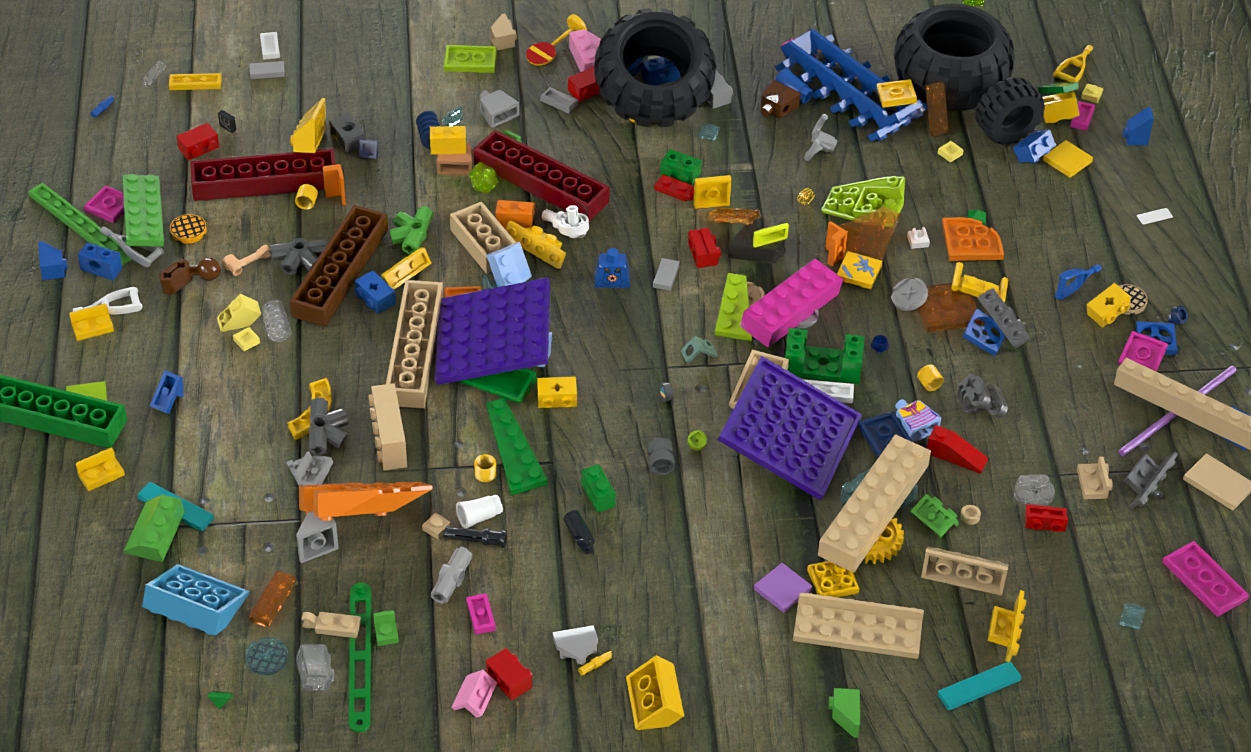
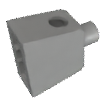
[480,90,519,128]

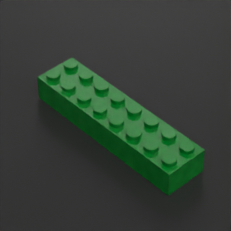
[0,375,127,448]

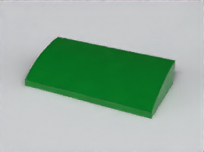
[457,368,537,404]

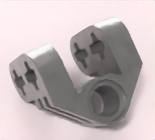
[957,374,1008,418]

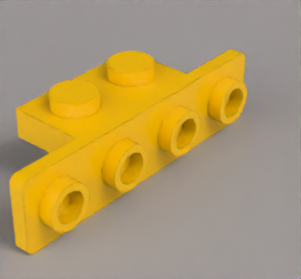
[505,221,566,269]
[987,590,1026,662]

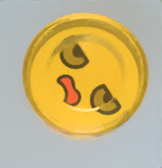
[797,187,815,205]

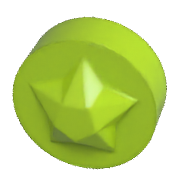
[687,430,707,451]

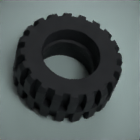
[975,77,1045,145]

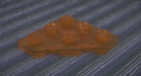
[839,206,901,261]

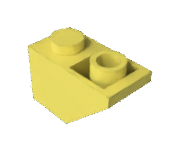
[217,294,261,332]

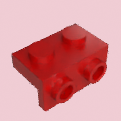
[1025,504,1068,532]

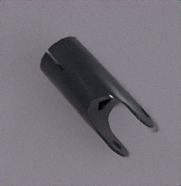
[563,510,594,554]

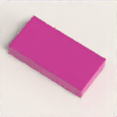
[1070,101,1095,131]

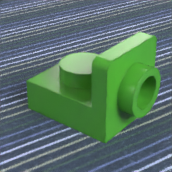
[373,610,399,646]

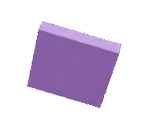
[754,563,812,613]

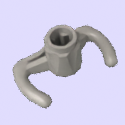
[804,114,837,161]

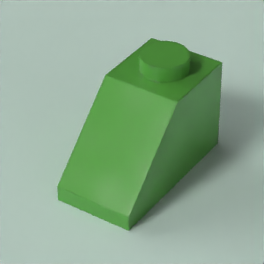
[828,688,860,738]

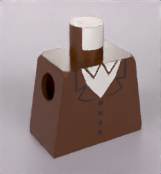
[761,80,801,118]

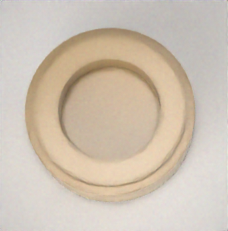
[960,505,981,525]

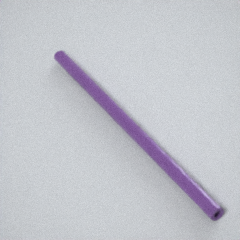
[1119,366,1236,456]

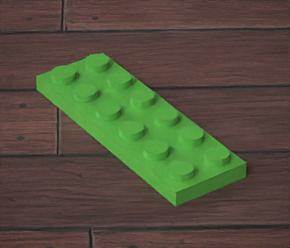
[122,174,164,247]

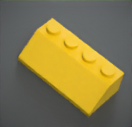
[290,98,326,153]

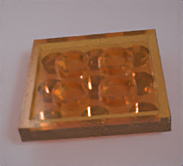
[918,283,982,332]

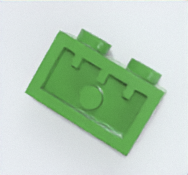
[910,494,959,538]

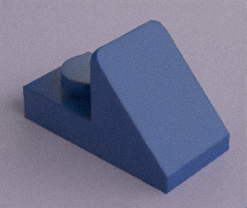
[150,370,183,414]

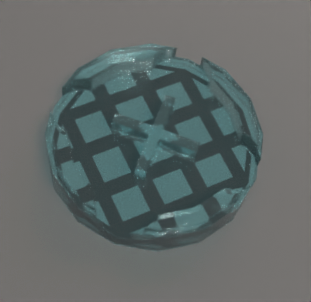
[245,637,288,675]

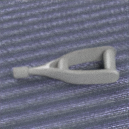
[100,226,164,267]

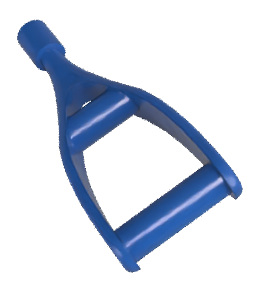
[1054,264,1102,300]

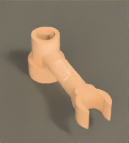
[222,245,271,276]

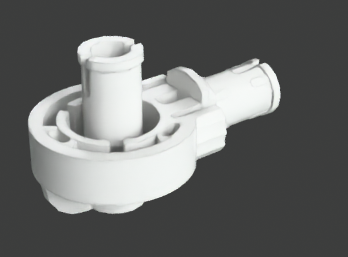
[542,206,589,238]

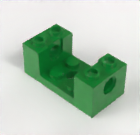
[785,328,865,384]

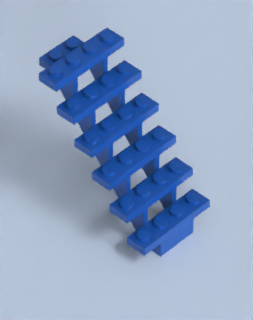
[775,29,928,142]

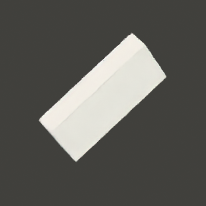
[260,32,280,60]

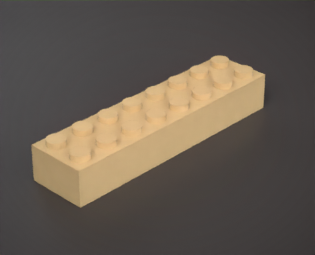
[386,280,443,408]
[818,434,931,573]

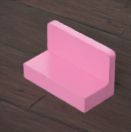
[451,670,497,718]

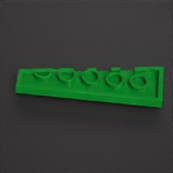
[486,398,548,496]

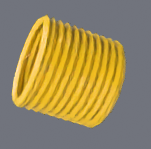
[295,184,318,210]
[917,364,944,392]
[474,454,496,482]

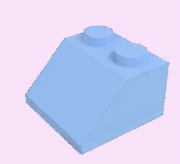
[486,242,532,287]

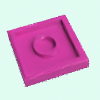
[84,185,124,223]
[1118,331,1168,372]

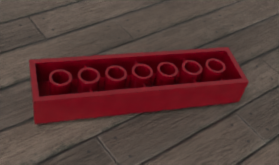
[473,130,610,221]
[190,148,336,201]

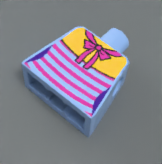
[895,399,941,443]

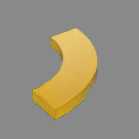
[287,378,332,440]

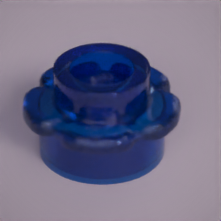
[871,335,889,352]

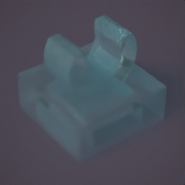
[1119,603,1145,630]

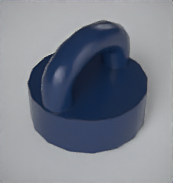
[1168,306,1188,325]

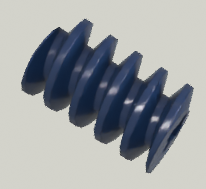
[416,111,440,149]

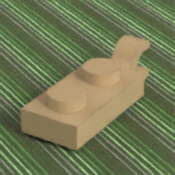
[302,612,361,638]

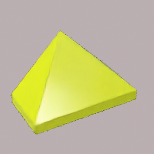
[753,223,789,248]

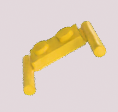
[951,262,1009,303]

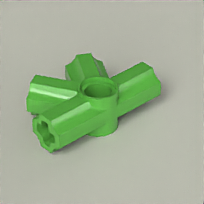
[389,206,434,255]

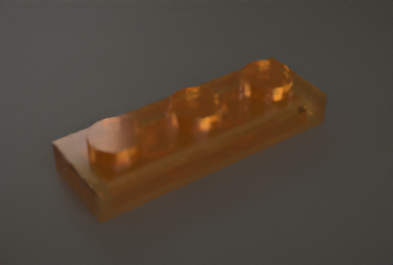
[925,81,949,136]
[707,207,760,225]
[249,570,296,627]

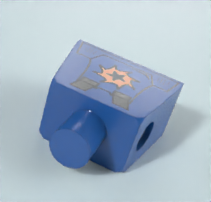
[595,248,630,288]

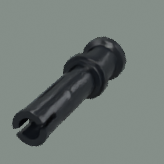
[444,526,507,548]

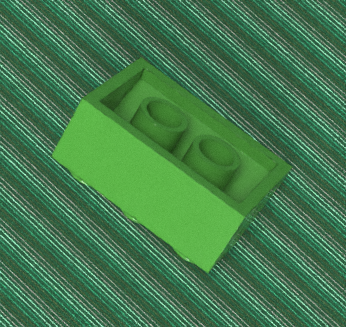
[124,495,185,562]

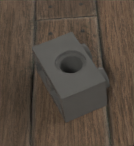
[329,114,366,154]

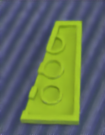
[715,273,752,341]

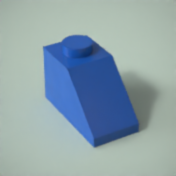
[1122,107,1154,145]
[38,241,68,280]

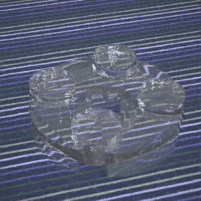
[1014,474,1055,507]

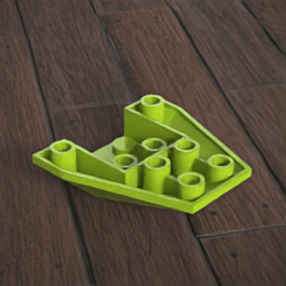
[821,176,905,228]

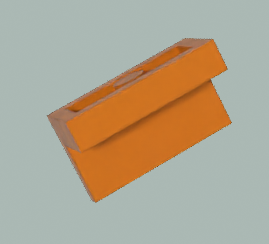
[323,164,346,205]
[825,221,847,267]

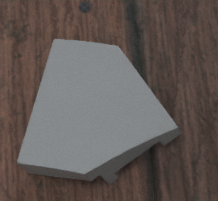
[286,451,333,486]
[552,625,598,665]

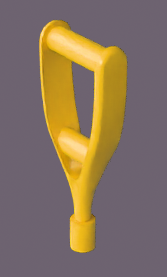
[1053,45,1093,83]

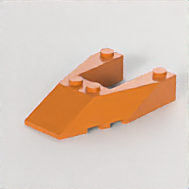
[299,482,432,521]

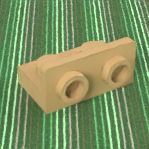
[1077,456,1113,499]

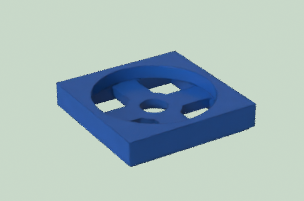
[962,309,1005,356]
[1136,321,1177,355]

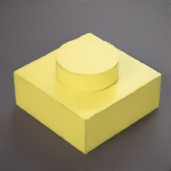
[1081,83,1103,103]
[938,141,963,162]
[233,327,260,351]

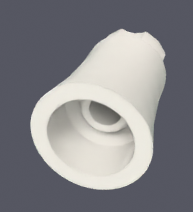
[456,495,503,529]

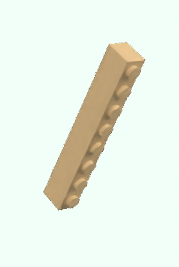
[1114,358,1251,450]

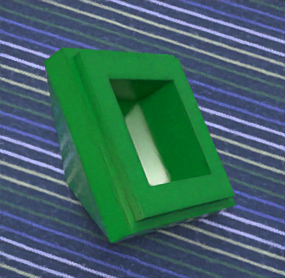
[968,210,986,226]
[208,691,233,710]

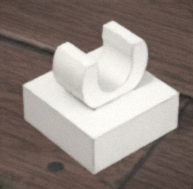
[907,227,930,249]

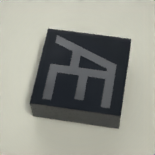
[218,110,236,133]

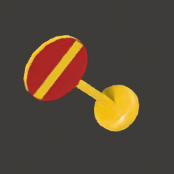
[526,14,587,66]

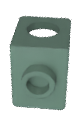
[681,336,718,363]

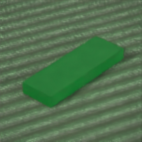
[1038,82,1079,94]

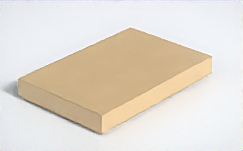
[1183,453,1251,511]

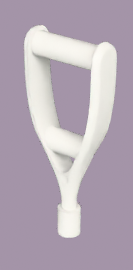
[73,287,143,315]

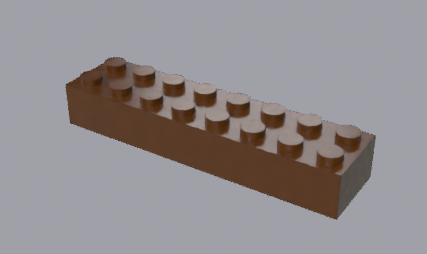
[290,205,388,327]

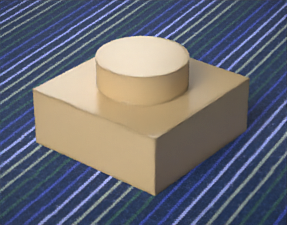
[422,513,451,539]

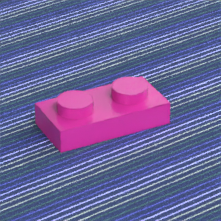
[466,593,496,635]

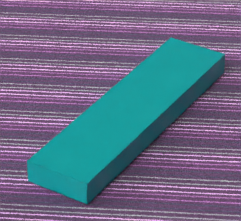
[137,482,214,532]
[937,661,1022,711]

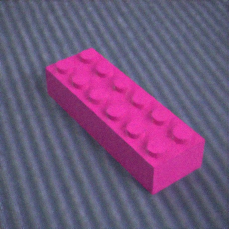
[740,259,843,348]

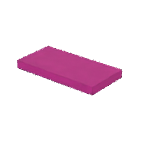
[1162,541,1249,617]

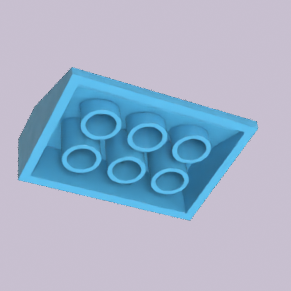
[142,564,250,635]

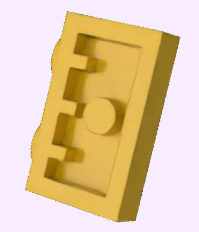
[69,304,114,341]
[76,448,125,491]

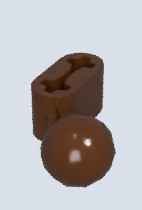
[159,257,221,294]

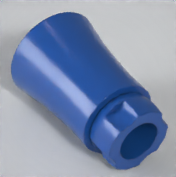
[775,68,813,104]

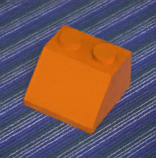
[496,200,536,229]

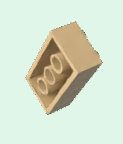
[450,201,516,274]
[368,383,407,470]

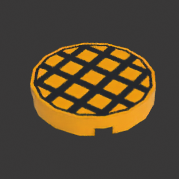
[170,214,207,244]

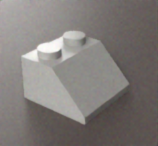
[296,511,339,563]

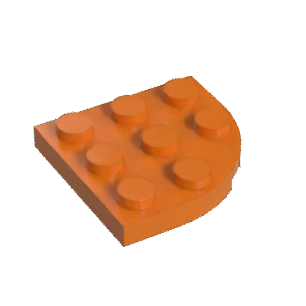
[942,217,1004,261]

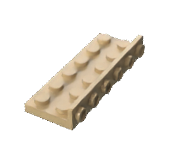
[793,593,924,659]

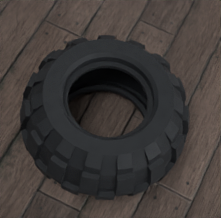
[894,3,1015,111]
[594,8,716,127]

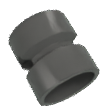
[647,438,675,475]

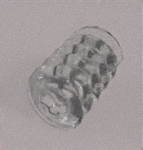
[261,300,291,342]

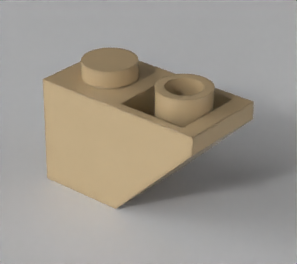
[491,13,517,50]

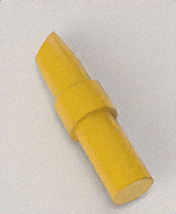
[578,651,612,676]

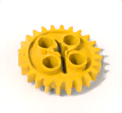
[864,518,904,564]

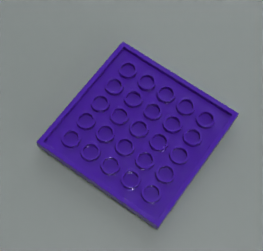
[435,277,550,385]
[717,356,862,500]

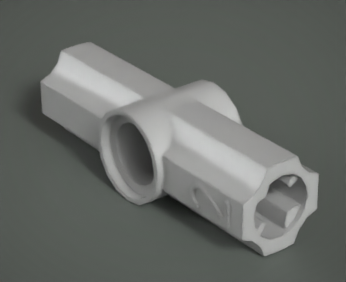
[431,547,472,604]

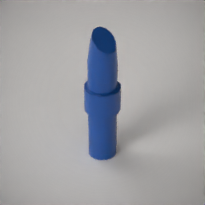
[90,95,114,118]

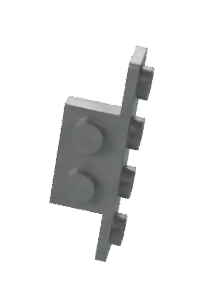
[978,288,1030,348]
[1124,451,1178,509]

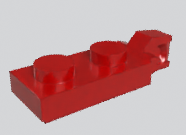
[654,174,694,202]

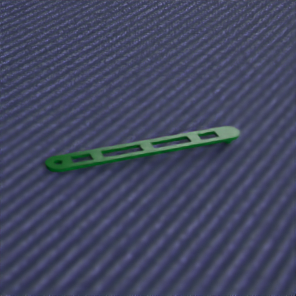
[349,582,371,733]

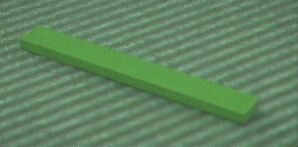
[28,183,132,265]

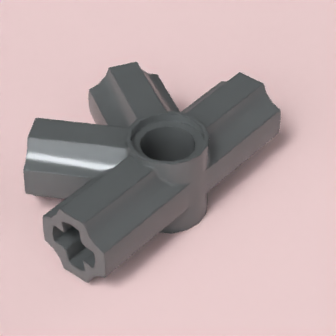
[271,238,327,275]
[308,397,349,456]

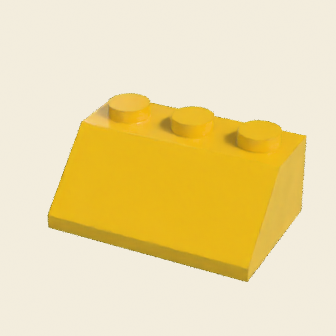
[626,655,684,730]

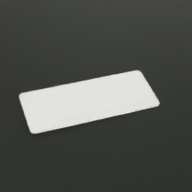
[1137,208,1173,224]

